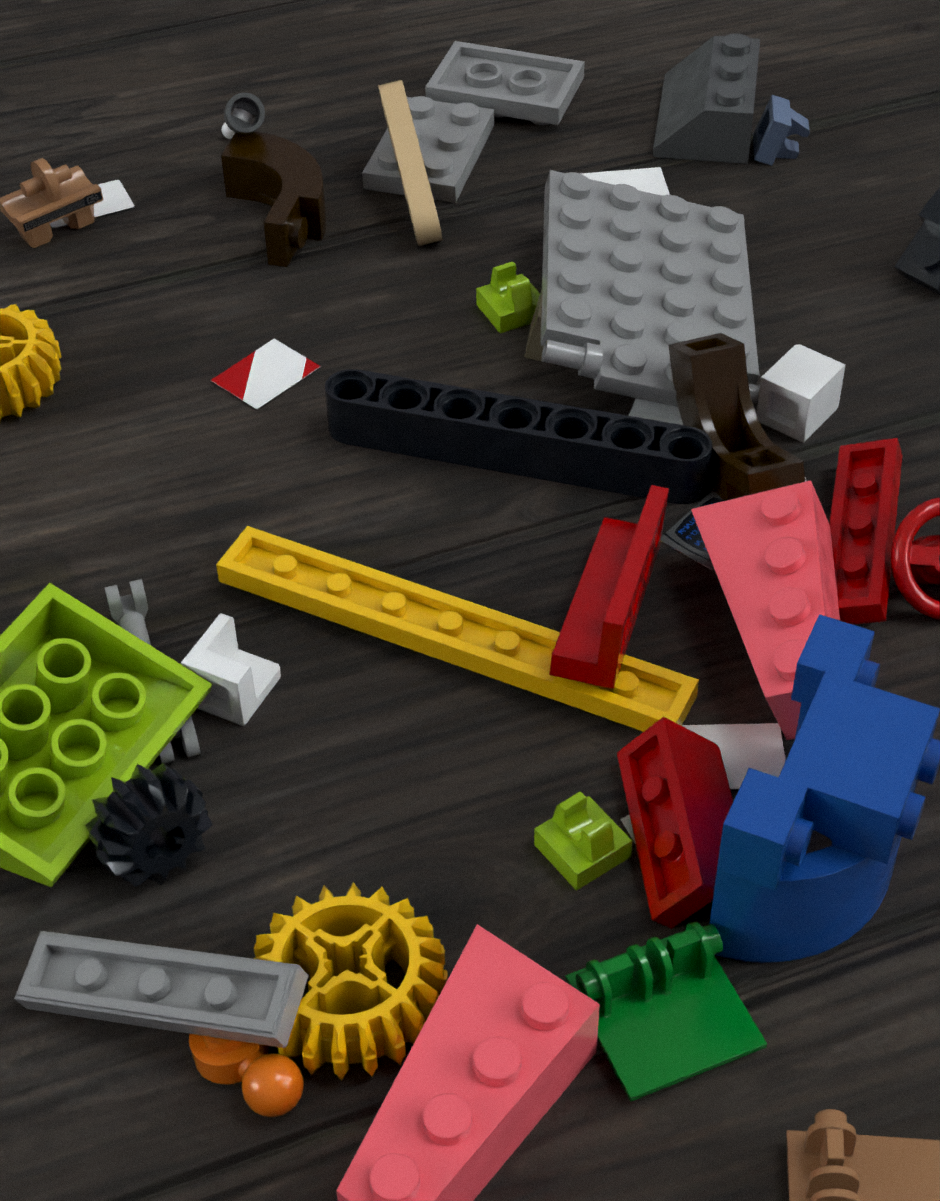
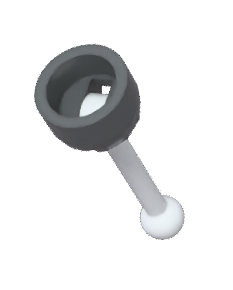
[221,93,265,139]

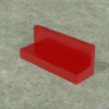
[617,717,733,929]

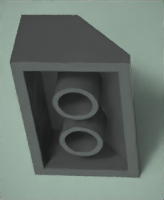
[653,33,760,164]

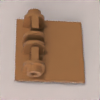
[786,1109,940,1201]

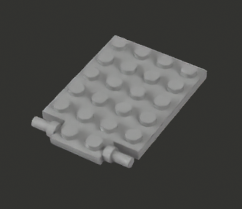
[540,170,760,408]

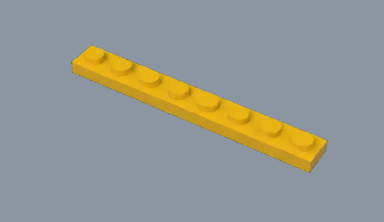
[216,526,699,732]

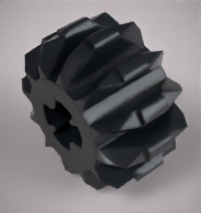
[85,763,213,887]

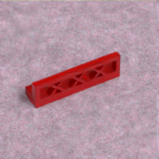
[549,485,669,689]

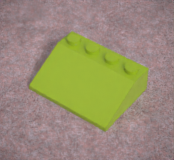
[0,583,212,887]

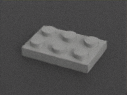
[425,41,585,125]
[362,96,494,203]

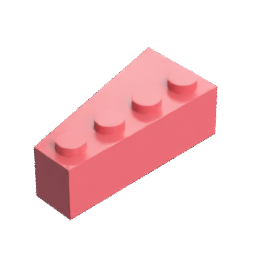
[691,480,840,740]
[336,924,600,1201]

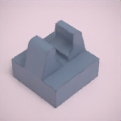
[753,95,810,165]

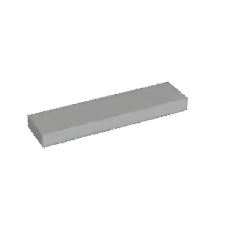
[14,931,309,1048]

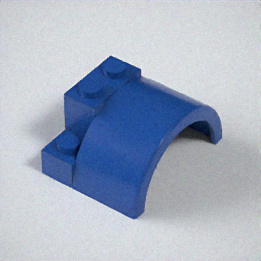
[709,614,940,963]

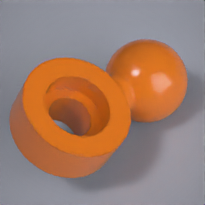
[189,1034,304,1117]

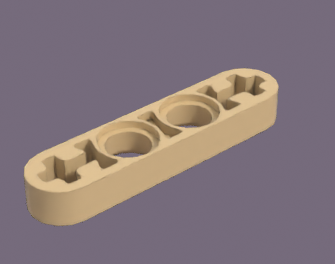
[378,80,443,246]

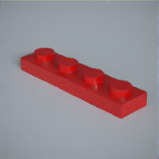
[829,438,903,625]

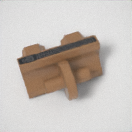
[0,158,104,248]

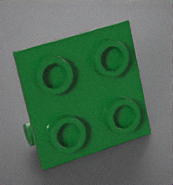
[565,921,767,1102]

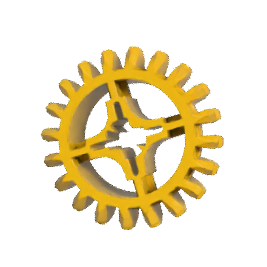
[0,304,61,422]
[253,882,448,1081]

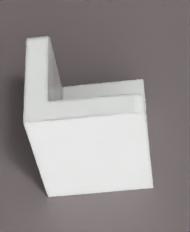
[756,344,845,443]
[181,613,281,726]

